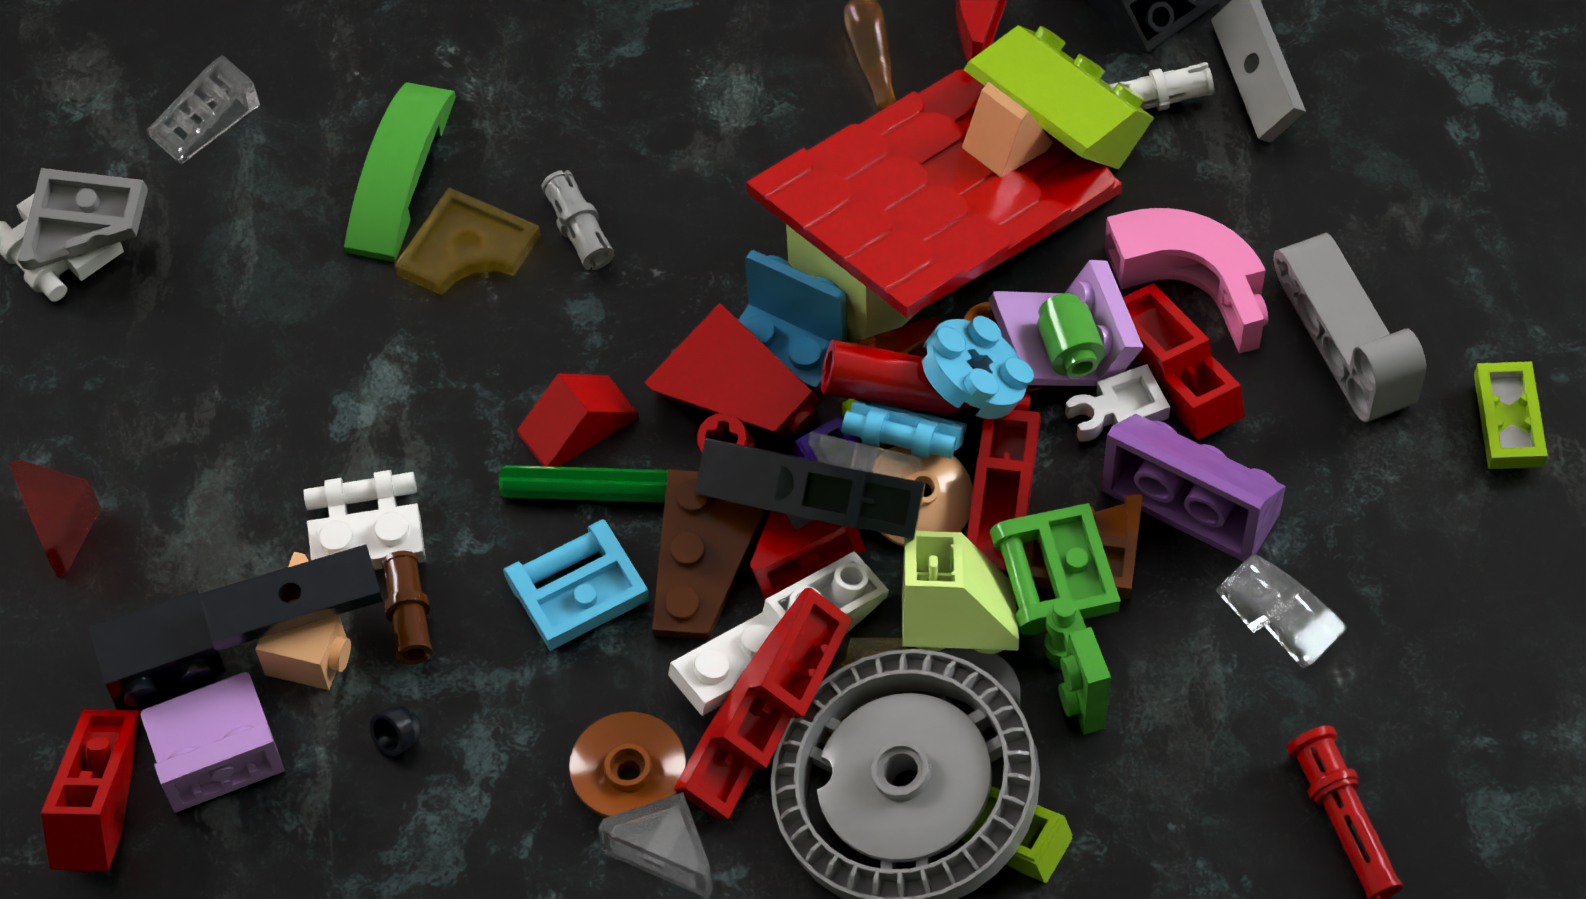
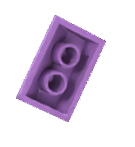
[1101,414,1286,565]

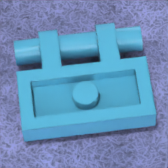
[841,400,967,459]

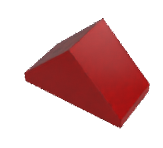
[517,374,639,467]

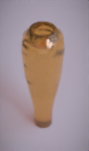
[843,0,896,110]

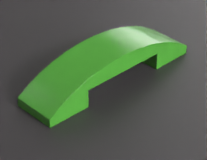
[344,82,456,262]

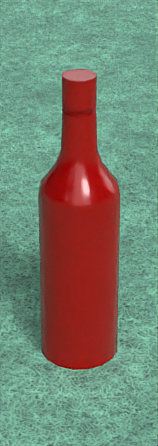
[821,339,1031,416]

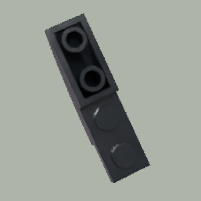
[695,438,926,539]

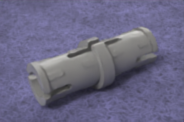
[541,170,614,270]

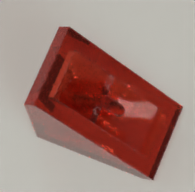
[9,460,101,577]

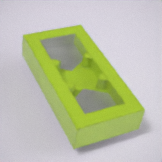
[1474,361,1548,469]

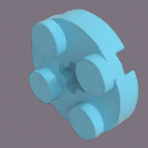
[922,316,1034,419]

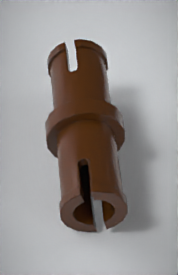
[382,551,433,665]

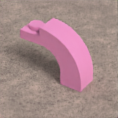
[1104,208,1268,354]

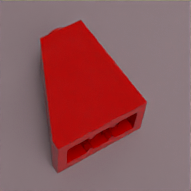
[644,303,822,439]

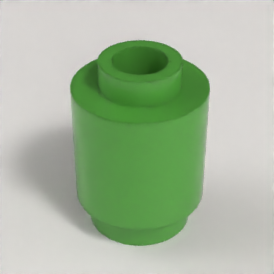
[1037,293,1105,378]

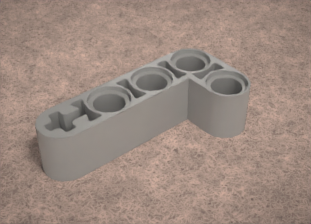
[1273,233,1426,422]

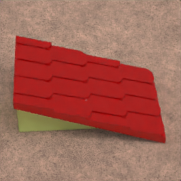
[746,69,1122,348]

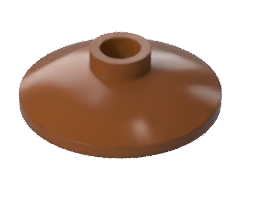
[569,712,686,821]

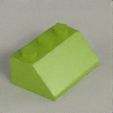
[963,25,1154,170]

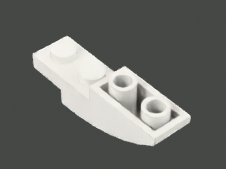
[668,551,889,716]

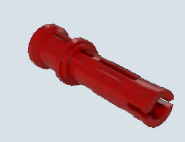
[1286,725,1404,899]

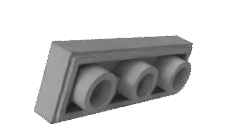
[1211,0,1306,143]

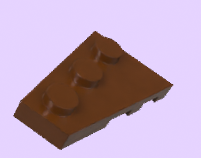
[652,469,766,640]

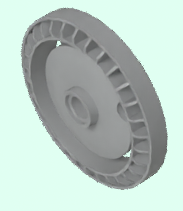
[771,649,1040,899]

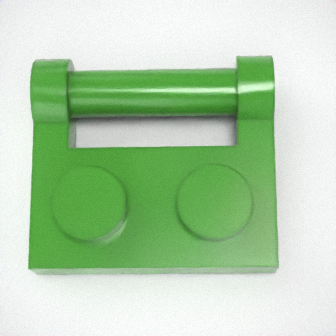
[990,503,1121,635]

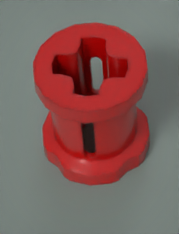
[697,413,756,452]

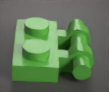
[1044,596,1111,735]

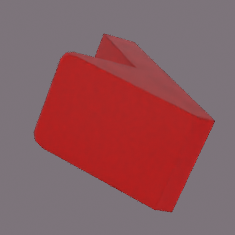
[750,511,866,599]

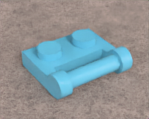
[503,519,650,651]

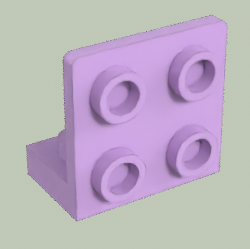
[988,260,1143,386]
[140,672,285,813]

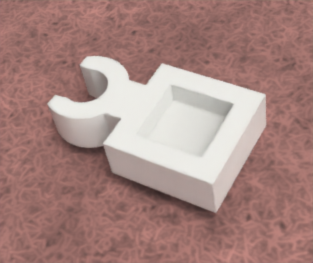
[1065,364,1170,442]

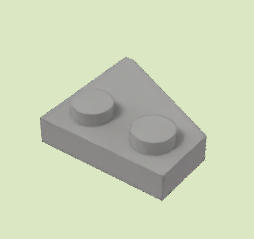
[18,168,148,270]

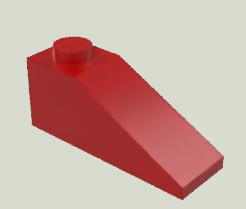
[41,709,141,873]

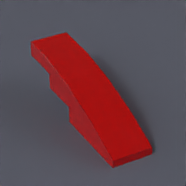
[674,587,853,820]

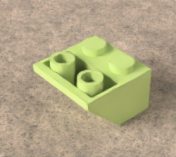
[902,531,1019,654]

